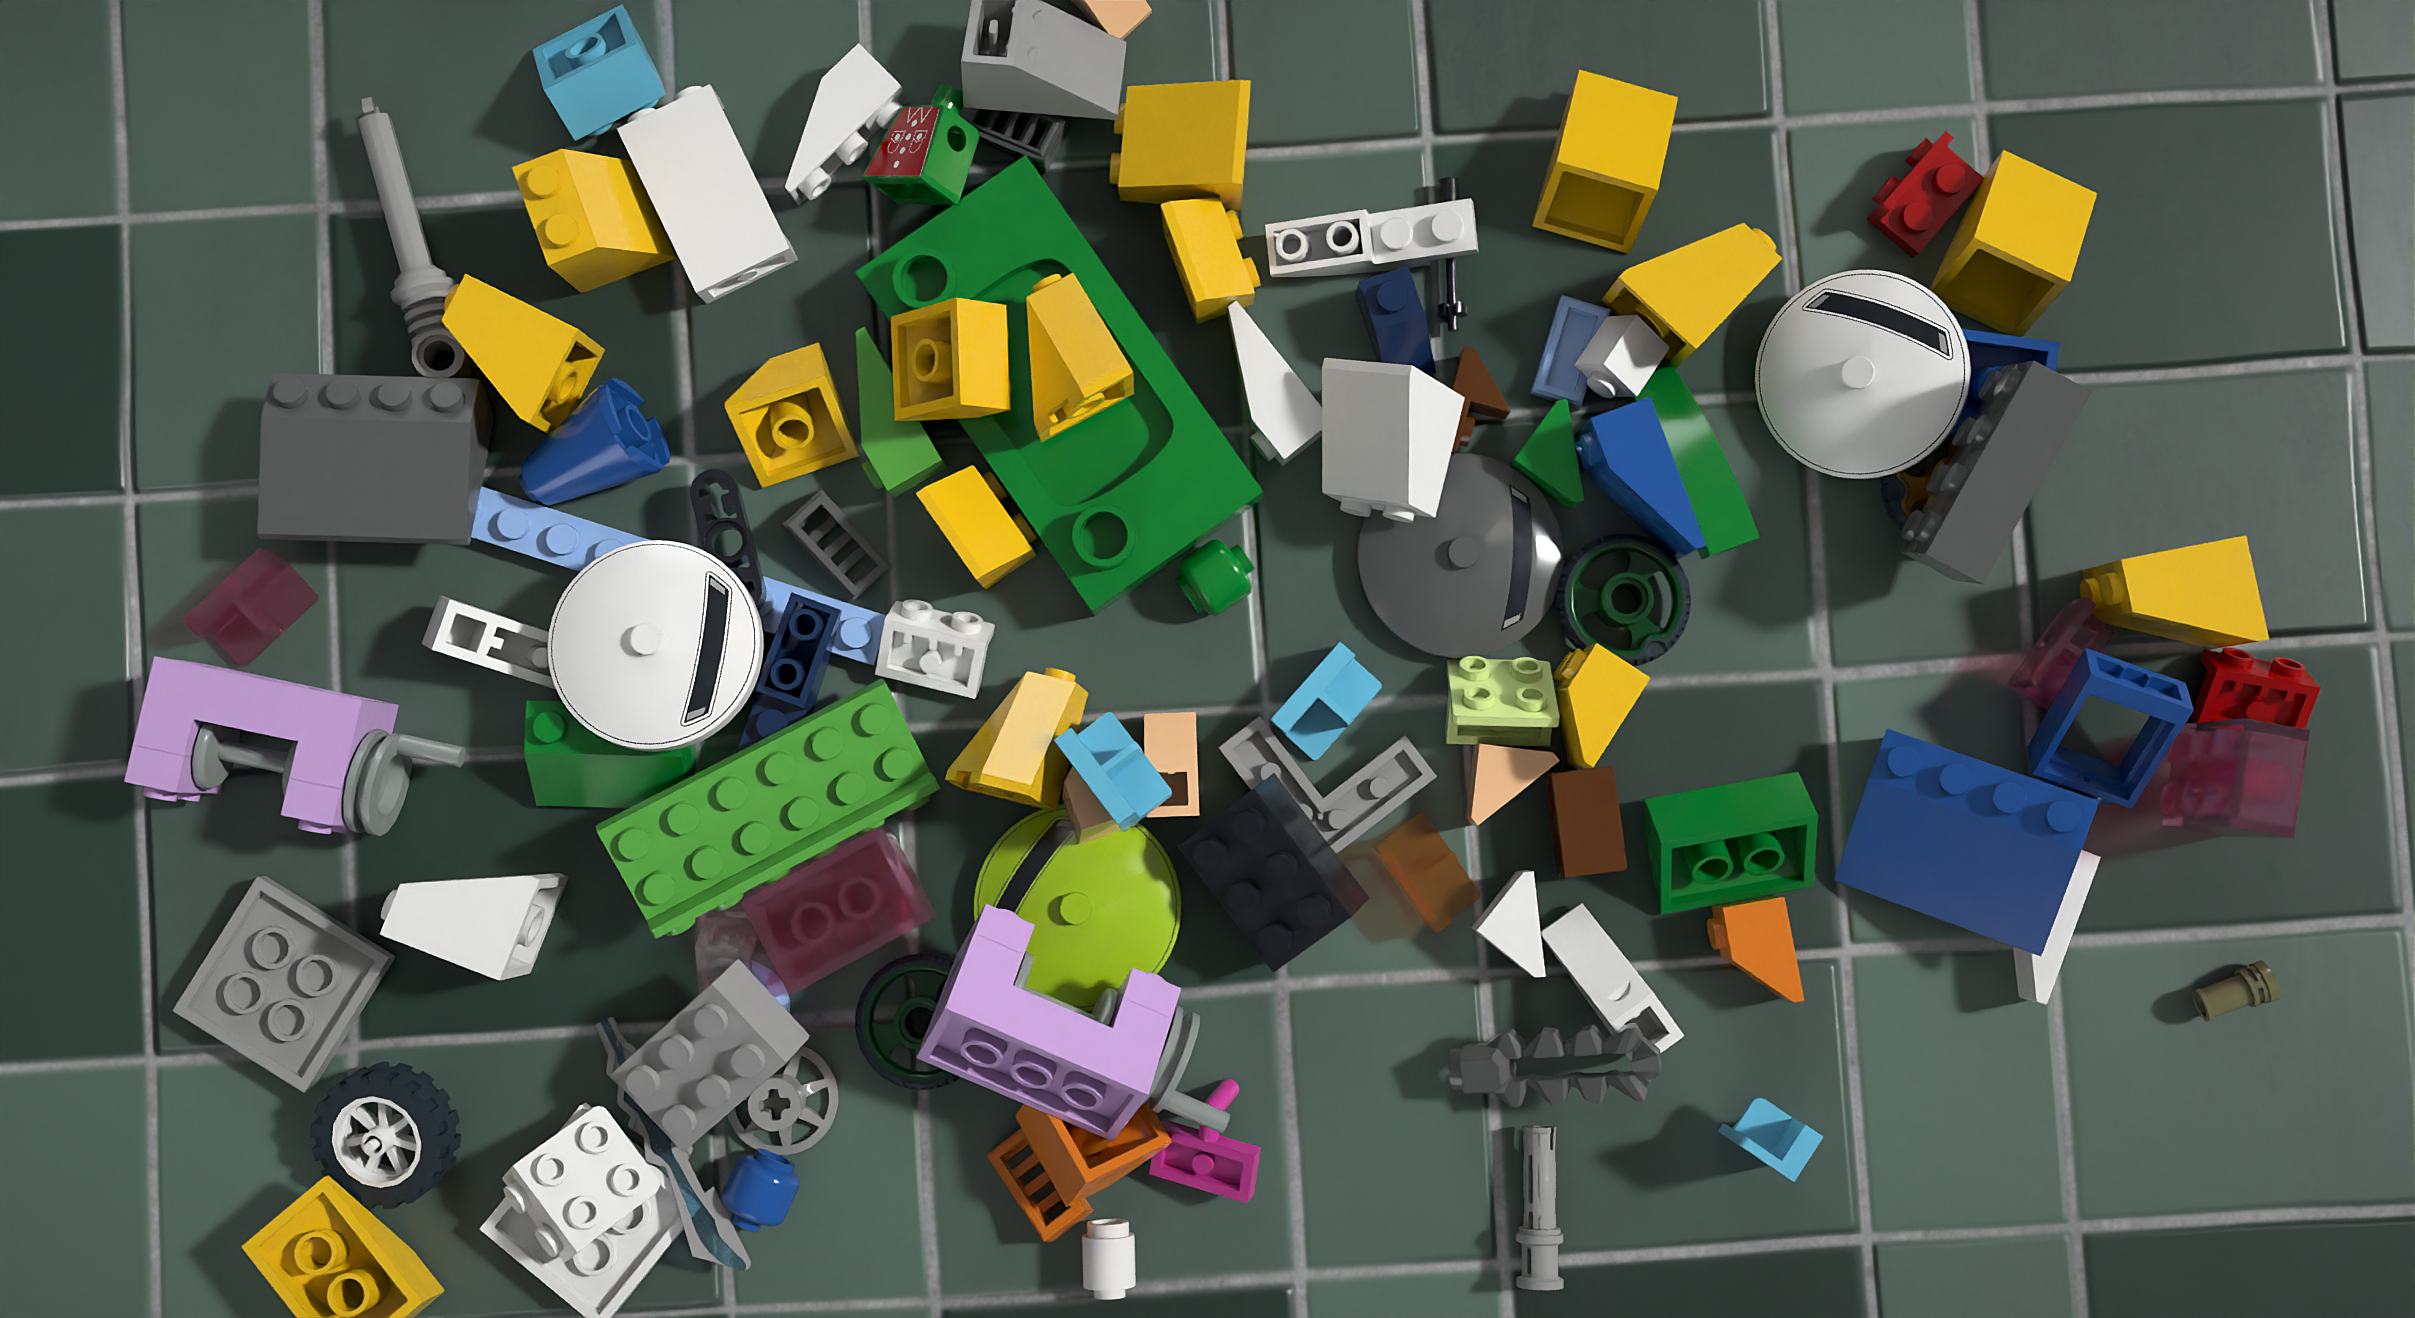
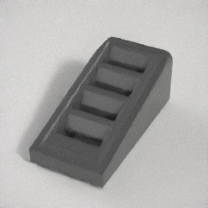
[961,107,1069,173]
[783,489,892,600]

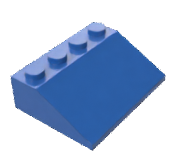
[1834,728,2099,957]

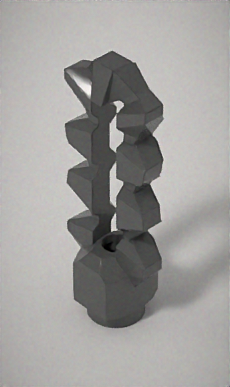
[1448,1023,1663,1107]

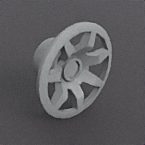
[727,1045,839,1155]

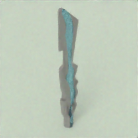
[595,1017,751,1271]

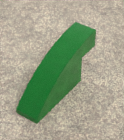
[1625,358,1760,560]

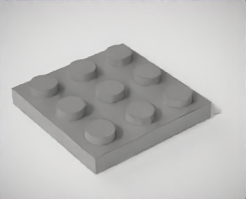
[172,876,396,1093]

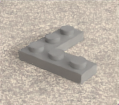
[1218,716,1437,854]

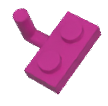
[1149,1079,1261,1203]

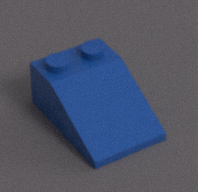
[1574,397,1706,560]

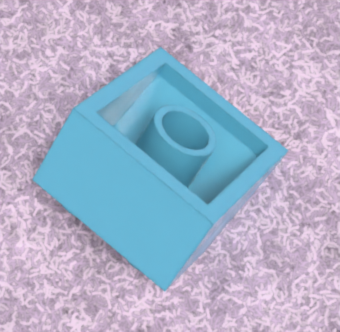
[532,4,667,141]

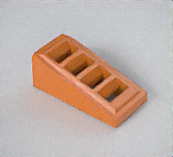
[986,1128,1094,1242]

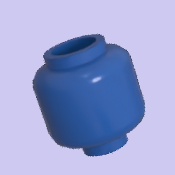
[722,1148,800,1232]

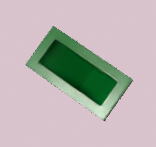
[1509,399,1584,509]

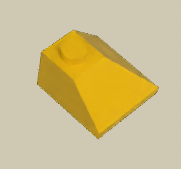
[725,342,859,488]

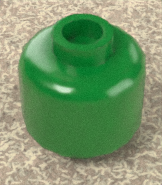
[1175,539,1255,616]

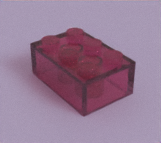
[2160,718,2310,838]
[741,826,938,996]

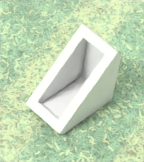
[1471,870,1546,978]

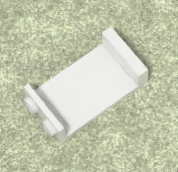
[617,84,798,304]

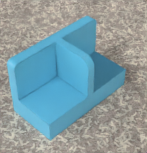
[1269,642,1382,760]
[1054,712,1172,833]
[1717,1097,1823,1182]

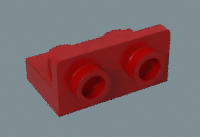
[1867,131,1984,258]
[2191,647,2321,744]

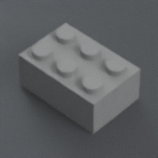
[611,959,810,1152]

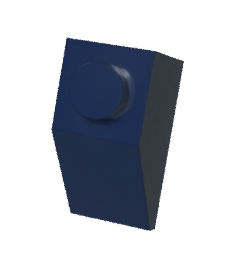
[1355,266,1436,376]

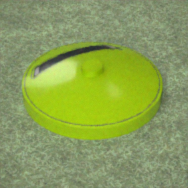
[974,804,1181,1011]

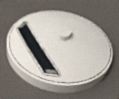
[1755,270,1971,479]
[548,540,764,752]

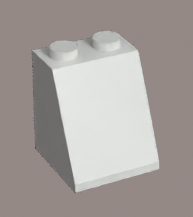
[1322,358,1465,523]
[380,873,568,981]

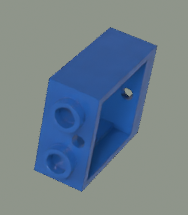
[2027,648,2194,809]

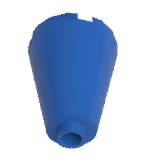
[519,378,670,505]

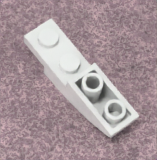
[1265,198,1479,277]

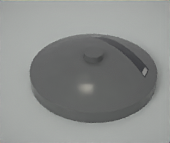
[1357,453,1564,659]

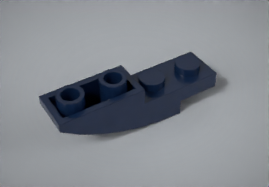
[735,592,842,753]

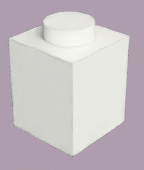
[1574,315,1670,398]

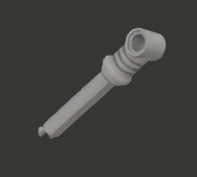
[358,97,475,378]

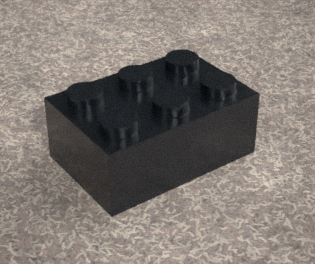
[1178,773,1369,973]

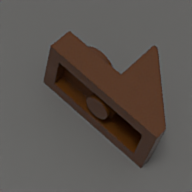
[1450,346,1511,455]

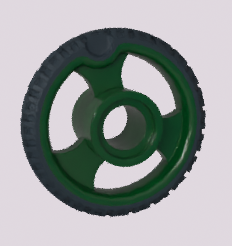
[1556,533,1691,667]
[855,953,961,1090]

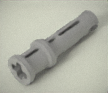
[1516,1125,1564,1290]

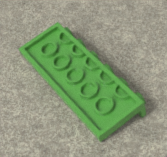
[595,678,940,939]

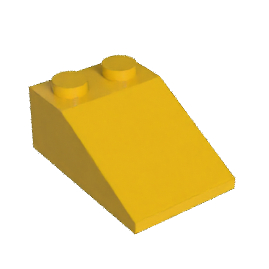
[241,1175,445,1318]

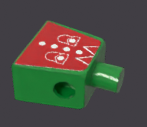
[862,84,979,205]

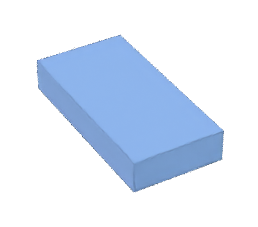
[1530,295,1611,409]

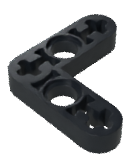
[690,469,767,611]

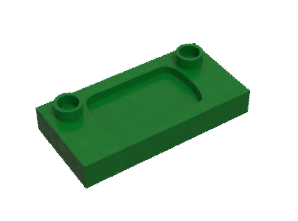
[855,155,1263,616]

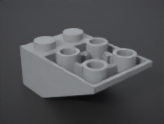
[961,0,1127,120]

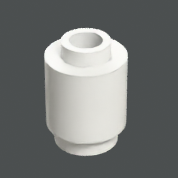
[1082,1218,1136,1300]

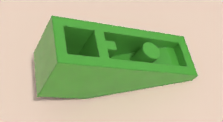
[856,326,947,498]

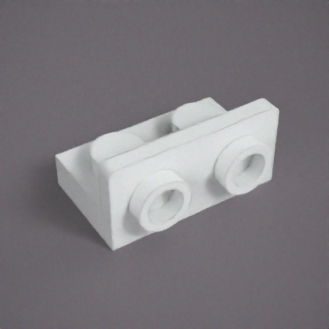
[875,599,995,699]

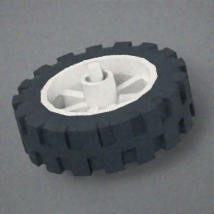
[310,1062,461,1209]

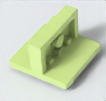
[1445,656,1560,747]

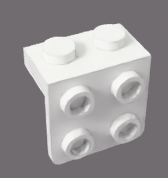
[502,1106,660,1263]

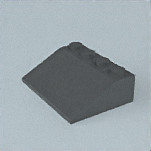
[257,373,496,545]

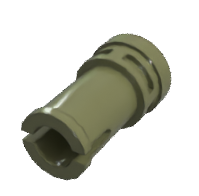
[2192,960,2281,1022]

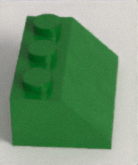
[524,700,696,808]
[1645,772,1818,914]

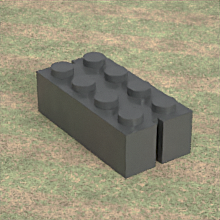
[1899,361,2092,584]

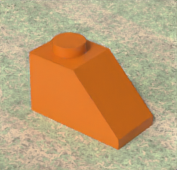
[1707,895,1804,1003]

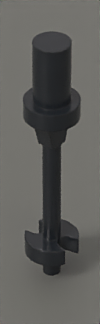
[1437,177,1468,332]

